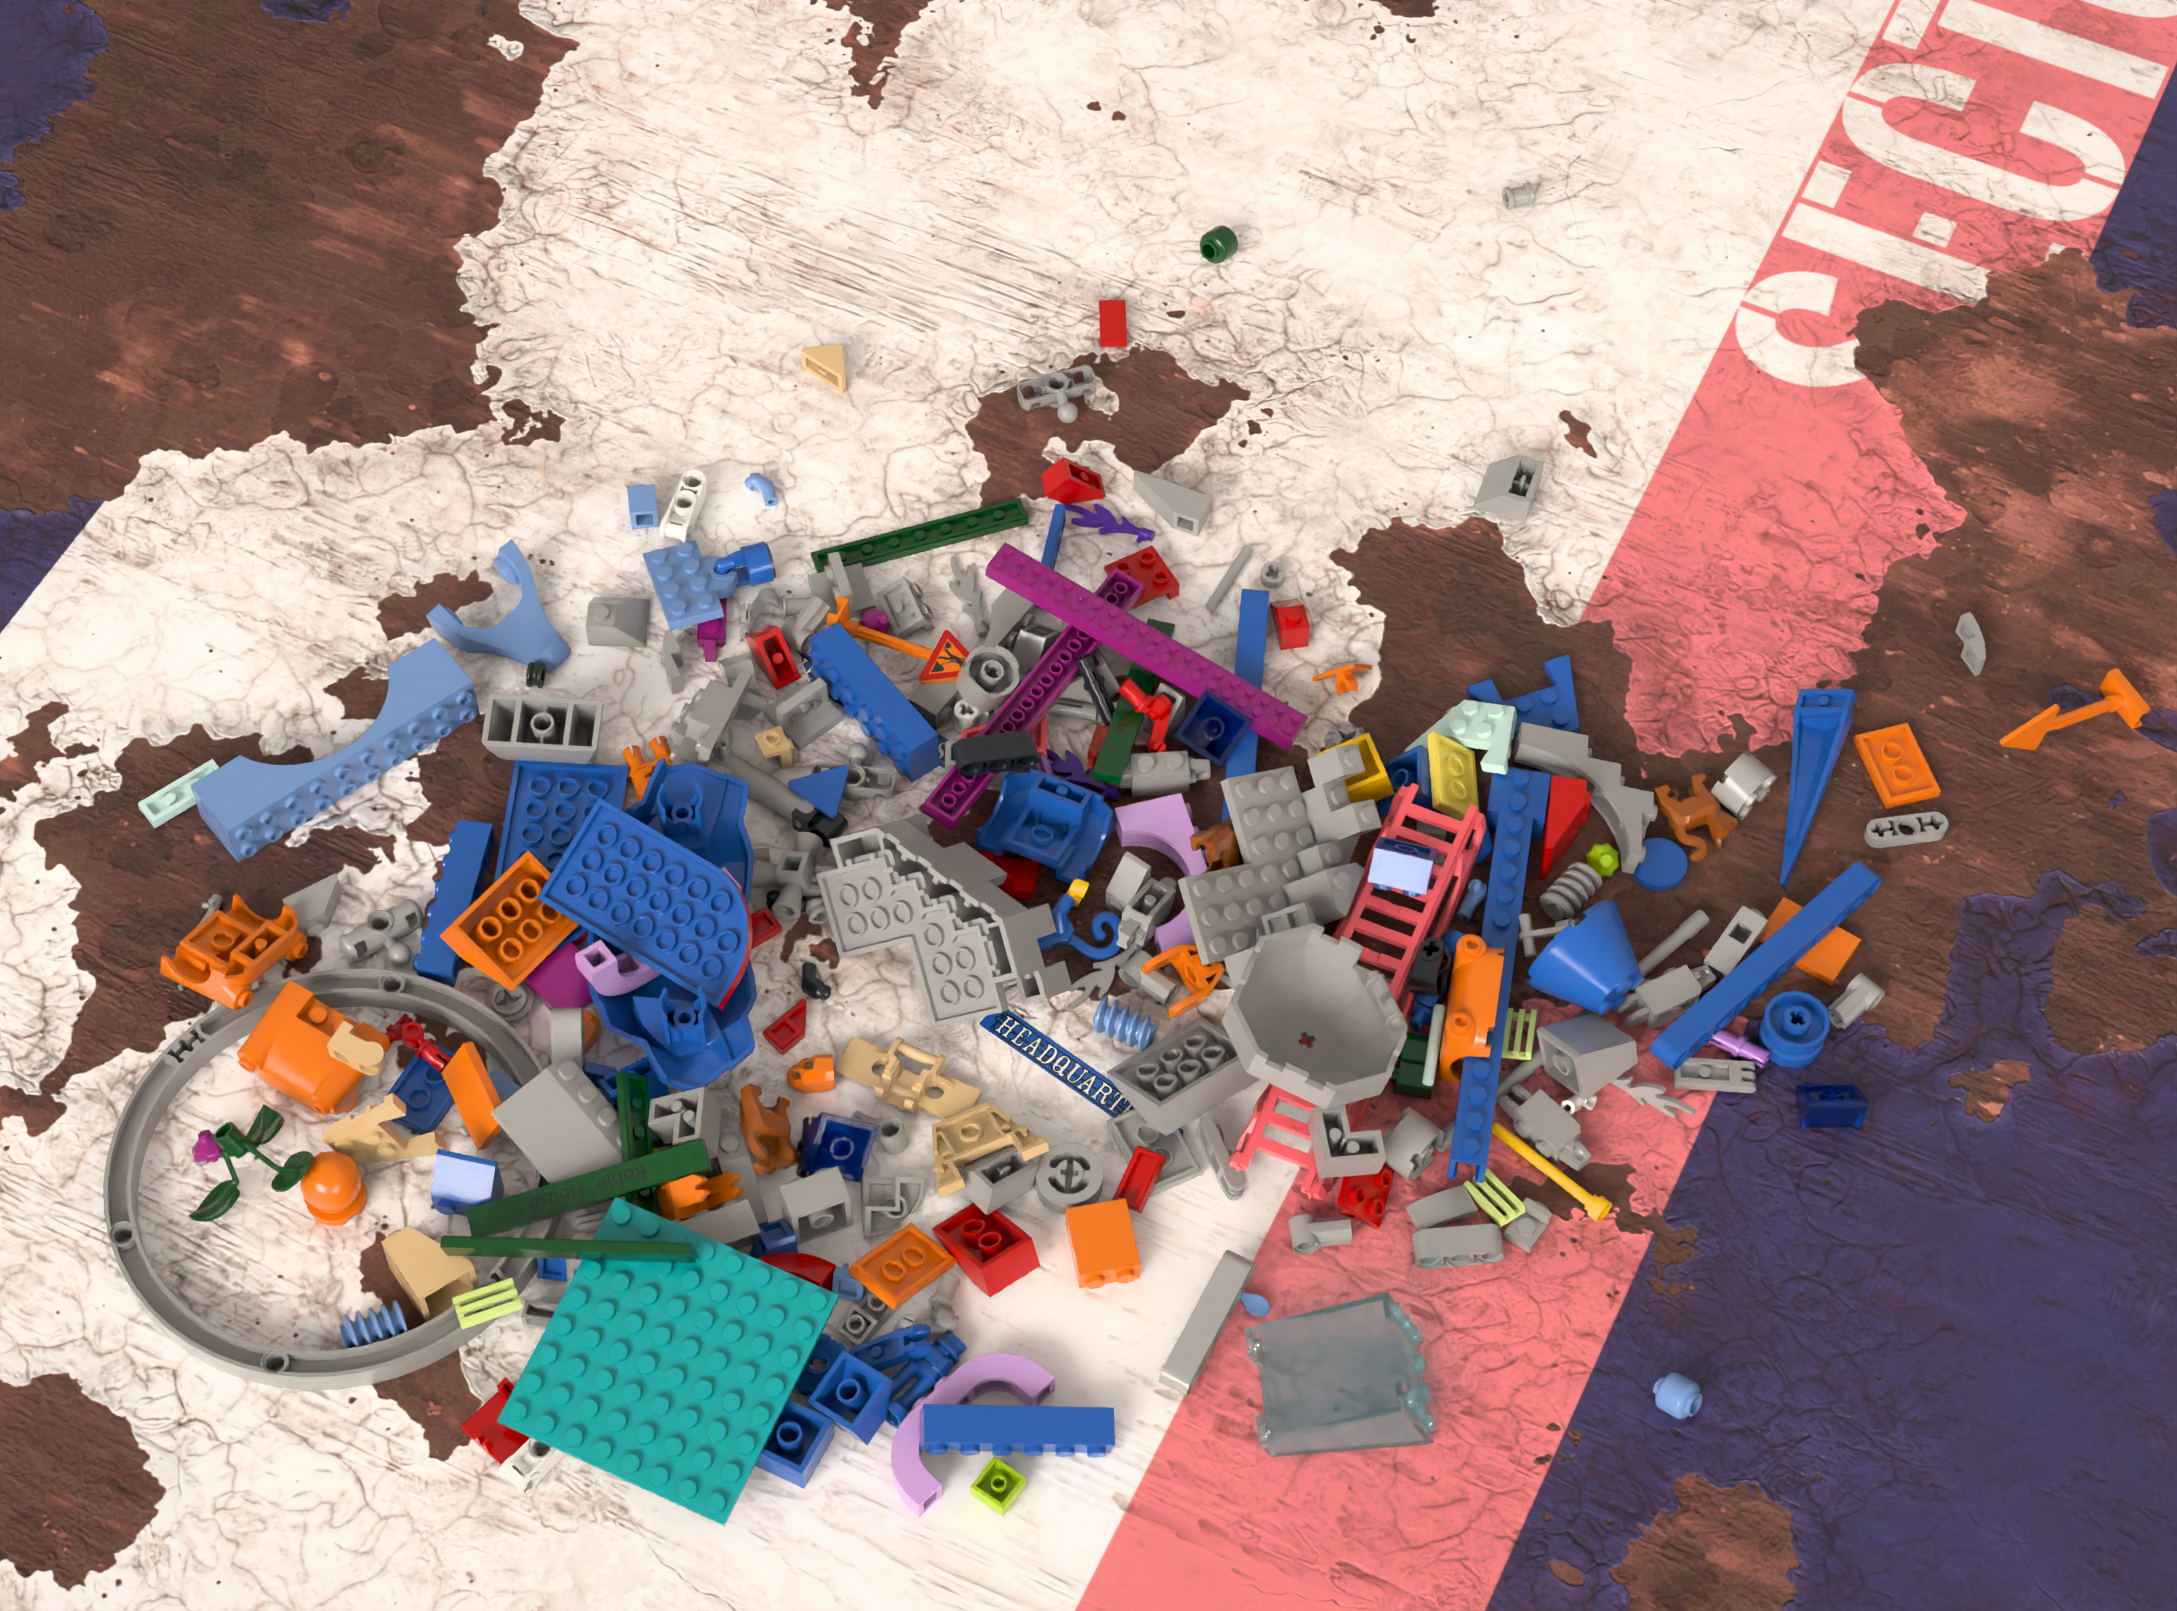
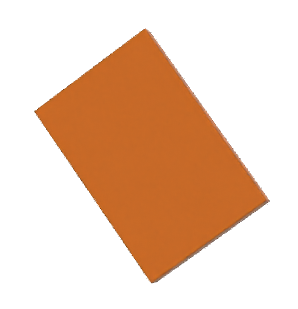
[1853,722,1941,809]
[1757,897,1861,986]
[441,1041,502,1151]
[848,1223,956,1310]

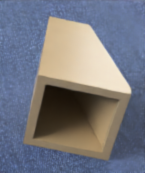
[381,1226,479,1323]

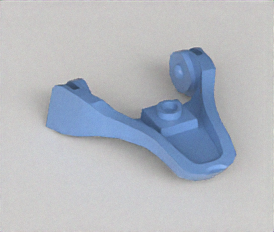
[426,539,571,672]

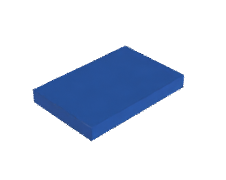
[381,1039,456,1135]

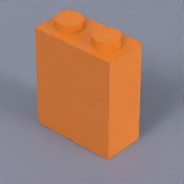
[1065,1198,1141,1289]

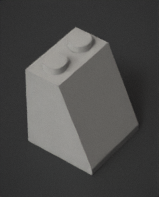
[1537,1013,1638,1101]

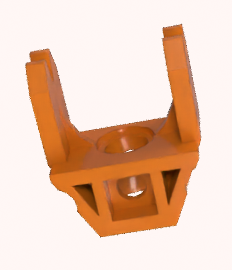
[1141,945,1225,1018]
[656,1172,744,1222]

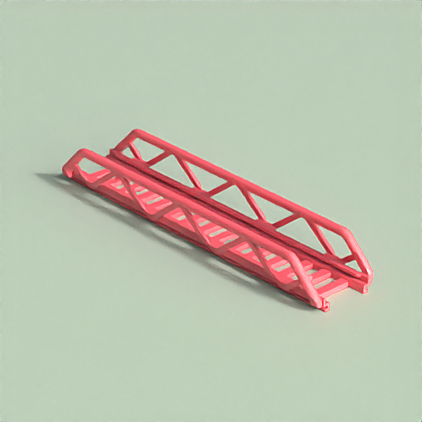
[1228,783,1486,1200]

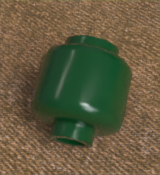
[1200,225,1238,264]

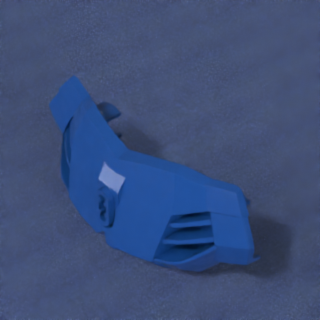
[587,758,757,1091]

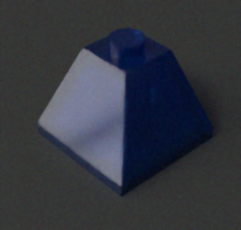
[1174,689,1253,768]

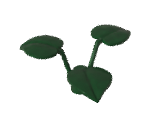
[188,1104,315,1222]

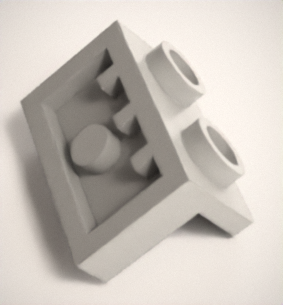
[877,576,935,639]

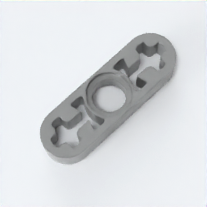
[1864,812,1948,848]

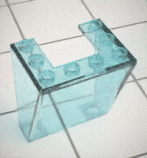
[1245,1292,1436,1457]

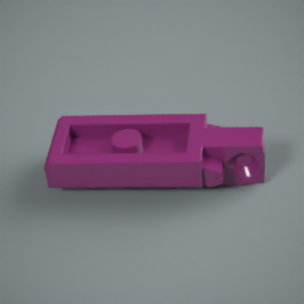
[697,598,727,662]

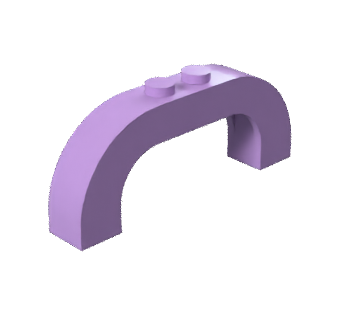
[575,867,742,996]
[891,1353,1055,1518]

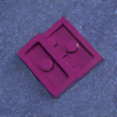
[525,942,593,1011]

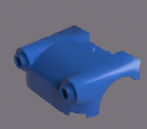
[975,769,1116,884]

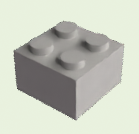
[779,1166,853,1245]

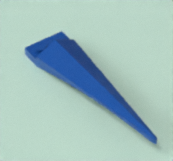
[1780,689,1857,889]

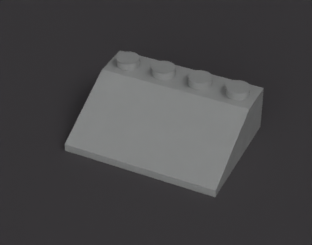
[1106,1016,1259,1136]
[490,1055,622,1184]

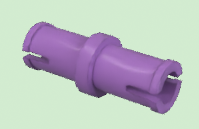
[1708,1029,1771,1069]

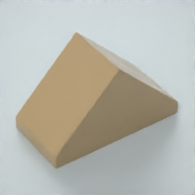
[801,344,846,393]

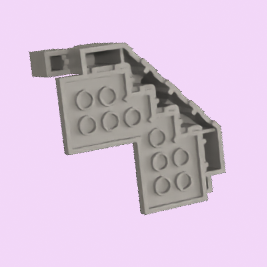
[1178,743,1382,989]
[816,813,1072,1028]

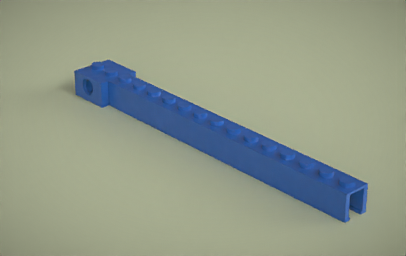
[1447,767,1551,1183]

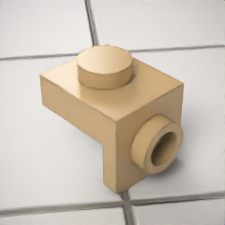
[755,726,795,770]

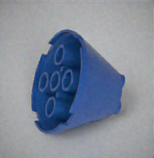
[1525,899,1645,1015]

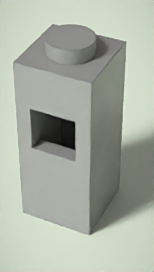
[1703,905,1768,981]

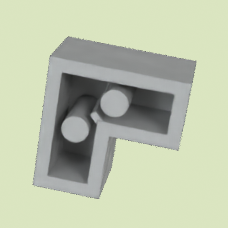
[648,1086,722,1159]
[1308,1105,1386,1179]

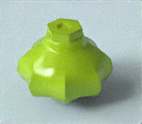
[1585,843,1620,877]

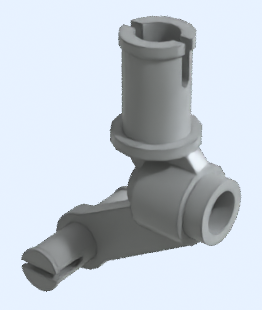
[738,588,810,640]
[1518,914,1580,957]
[894,1273,960,1335]

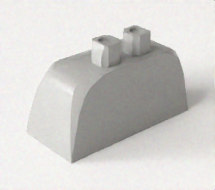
[481,693,604,764]

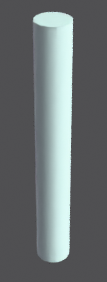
[1422,1004,1446,1086]

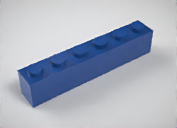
[413,819,496,988]
[920,1404,1115,1458]

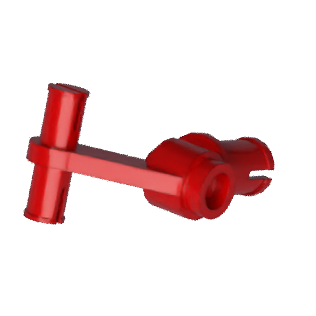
[1117,678,1173,753]
[385,1014,452,1074]

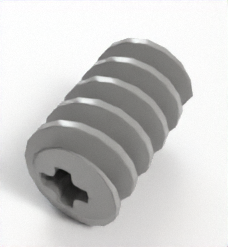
[1539,861,1602,921]

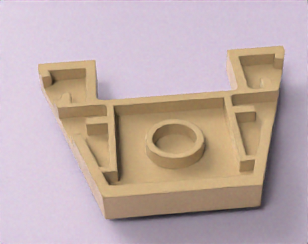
[322,1093,447,1165]
[932,1101,1049,1198]

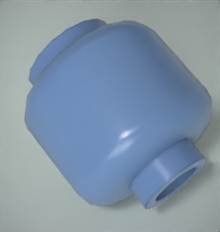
[1653,1372,1703,1419]

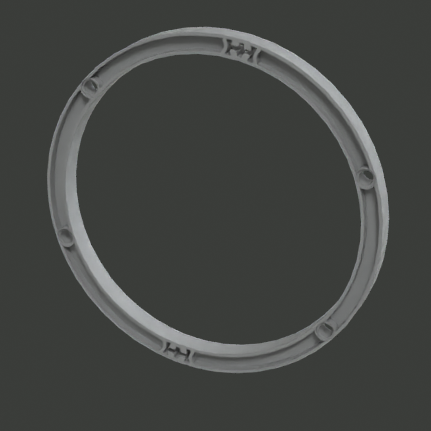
[103,968,562,1390]

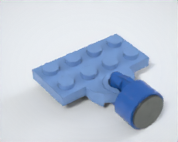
[643,540,776,630]

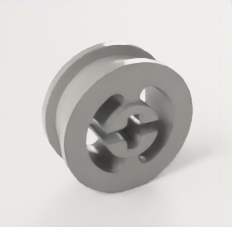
[1035,1142,1103,1215]

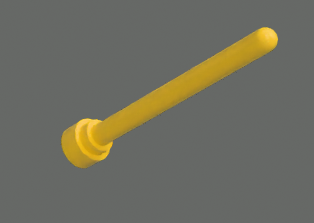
[1491,1122,1612,1223]

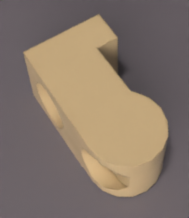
[327,1020,387,1076]

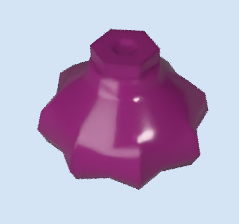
[859,607,891,634]
[192,1129,223,1163]

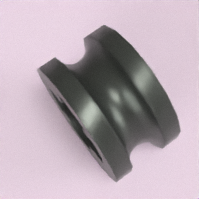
[526,662,546,688]

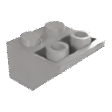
[1473,455,1544,522]
[956,1146,1038,1215]

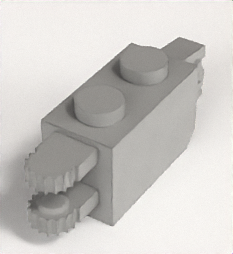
[1108,751,1211,797]
[1116,877,1177,950]
[1617,965,1716,1030]
[1498,1084,1591,1171]

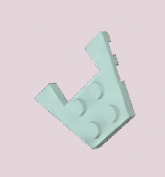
[1404,700,1517,775]

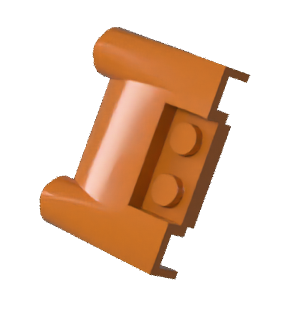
[160,894,308,1011]
[1436,934,1505,1083]
[237,979,391,1116]

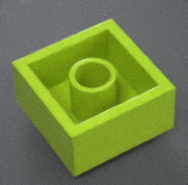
[970,1456,1027,1516]

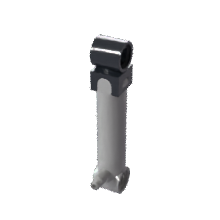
[711,741,849,848]

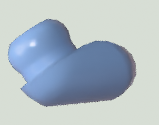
[744,473,778,507]
[1456,879,1487,922]

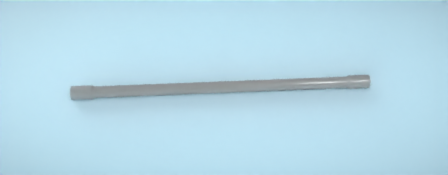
[1435,910,1709,1152]

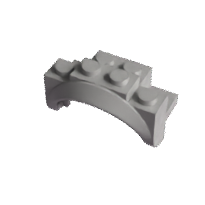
[669,669,769,774]

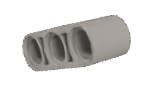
[551,1007,585,1072]
[1412,1224,1505,1269]

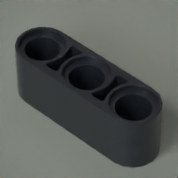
[952,731,1040,776]

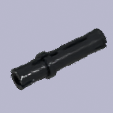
[1074,654,1115,731]

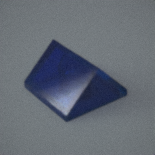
[1796,1084,1869,1128]
[803,1112,879,1183]

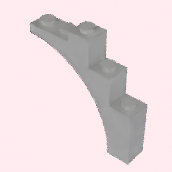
[1513,722,1658,874]

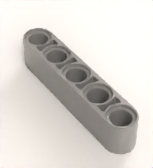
[1158,1249,1256,1396]

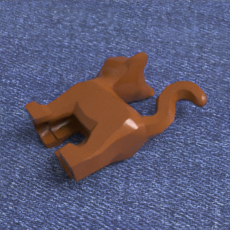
[1654,773,1738,862]
[1190,817,1244,874]
[739,1083,799,1175]

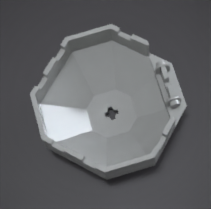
[1221,923,1408,1110]

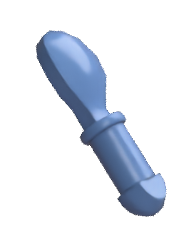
[1240,1292,1270,1317]

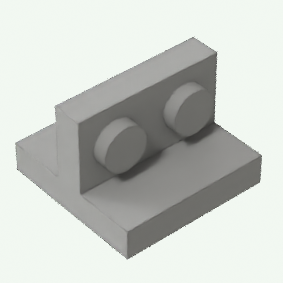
[808,552,876,625]
[763,677,843,751]

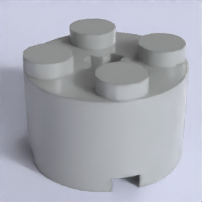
[955,645,1020,712]
[1710,751,1777,820]
[1382,1107,1446,1181]

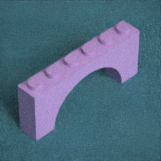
[1114,793,1209,967]

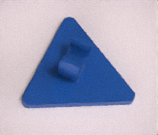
[788,765,849,819]

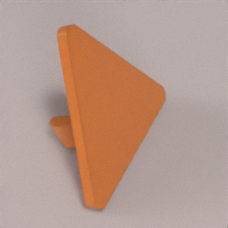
[1312,663,1373,695]

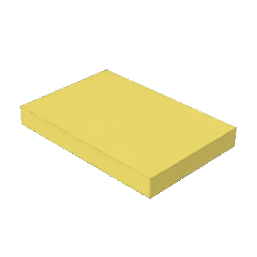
[1427,731,1479,821]

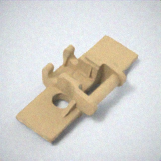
[834,1037,982,1119]

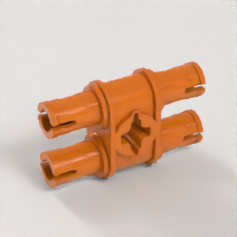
[622,736,673,802]

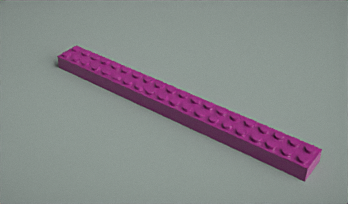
[985,542,1308,751]
[922,567,1145,831]

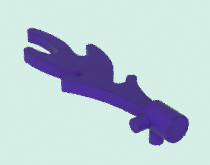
[1062,504,1155,543]
[1047,748,1121,800]

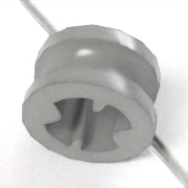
[1260,562,1286,589]
[805,897,829,924]

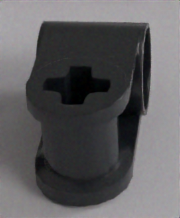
[1408,937,1453,996]

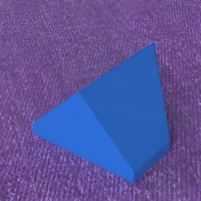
[749,1218,798,1259]

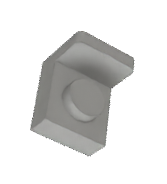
[1503,1197,1552,1253]

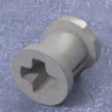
[1502,182,1535,210]

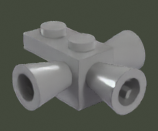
[752,832,838,920]

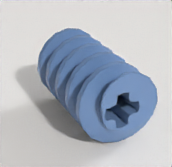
[1093,995,1160,1051]
[339,1300,408,1349]

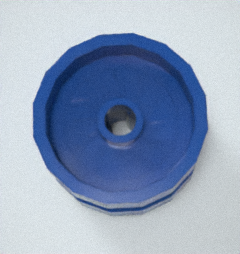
[1758,991,1830,1068]

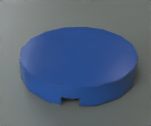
[1633,838,1688,892]

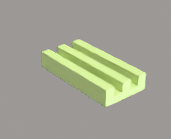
[1501,1008,1537,1060]
[1463,1169,1525,1227]
[452,1277,523,1329]

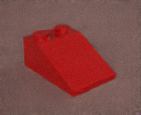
[1539,776,1591,880]
[932,1203,1040,1297]

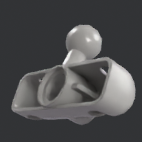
[1017,365,1096,423]
[810,742,896,802]
[339,899,424,966]

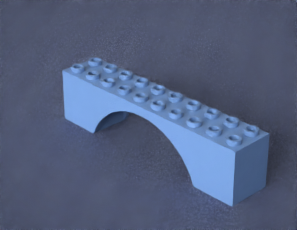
[190,638,480,862]

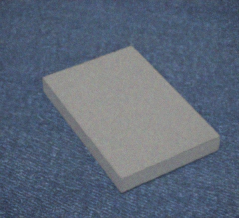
[1106,1109,1202,1198]

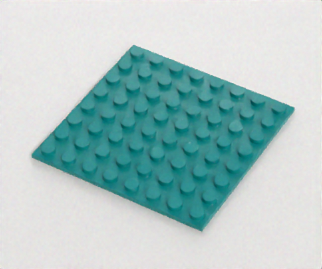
[497,1197,840,1527]

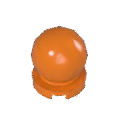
[300,1151,367,1226]

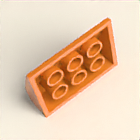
[440,851,579,991]

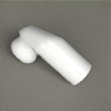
[1560,1094,1597,1115]

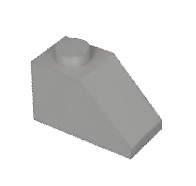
[1013,623,1062,672]
[1105,851,1151,916]
[282,874,342,938]

